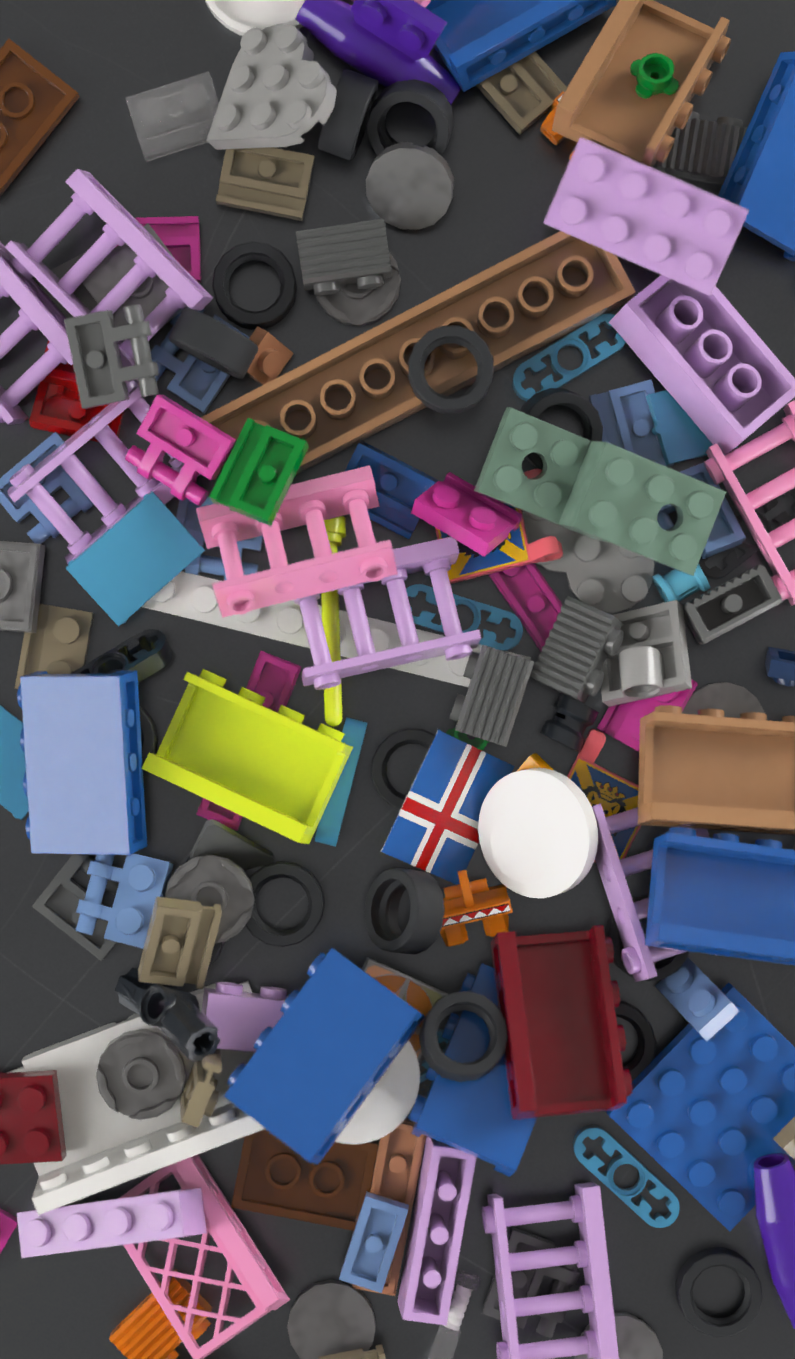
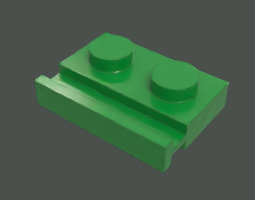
[209,418,309,526]

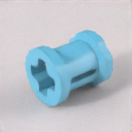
[652,564,710,602]

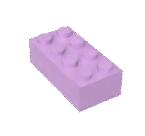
[544,138,749,296]
[609,275,795,455]

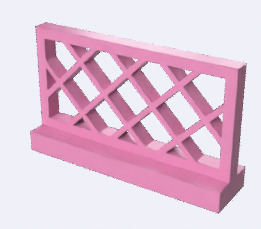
[118,1154,290,1359]

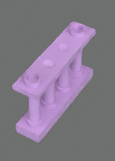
[5,169,213,367]
[0,242,73,425]
[7,380,200,564]
[294,537,481,690]
[592,804,717,982]
[482,1182,619,1359]

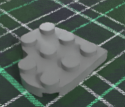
[206,24,337,150]
[522,511,654,613]

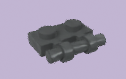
[64,304,160,409]
[482,1227,581,1338]

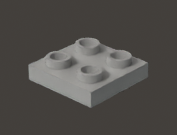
[600,600,692,707]

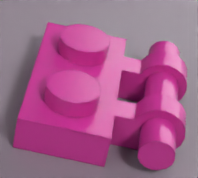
[125,395,237,506]

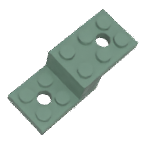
[474,407,726,576]

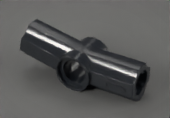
[115,968,221,1062]

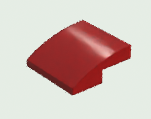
[29,340,125,442]

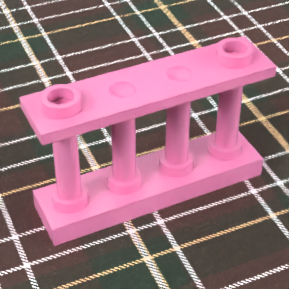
[704,400,795,606]
[196,465,398,618]

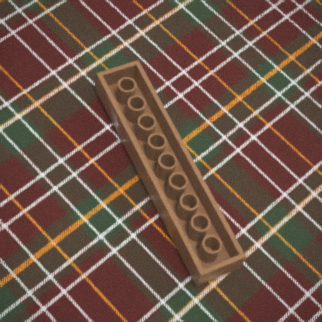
[201,231,636,475]

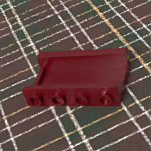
[491,925,632,1120]

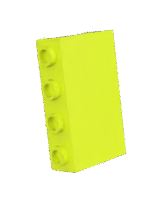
[142,669,353,844]

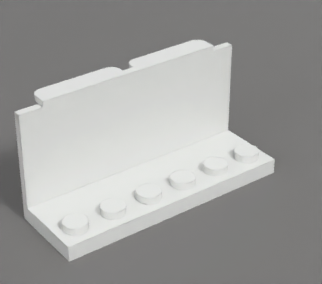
[7,981,265,1215]

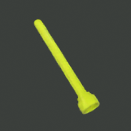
[321,516,346,727]

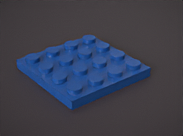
[605,982,795,1232]

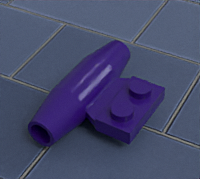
[295,0,461,106]
[753,1153,795,1329]

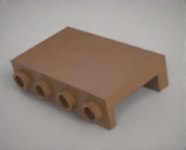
[552,0,732,168]
[638,705,795,836]

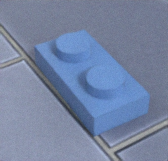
[655,958,740,1042]
[339,1192,409,1293]

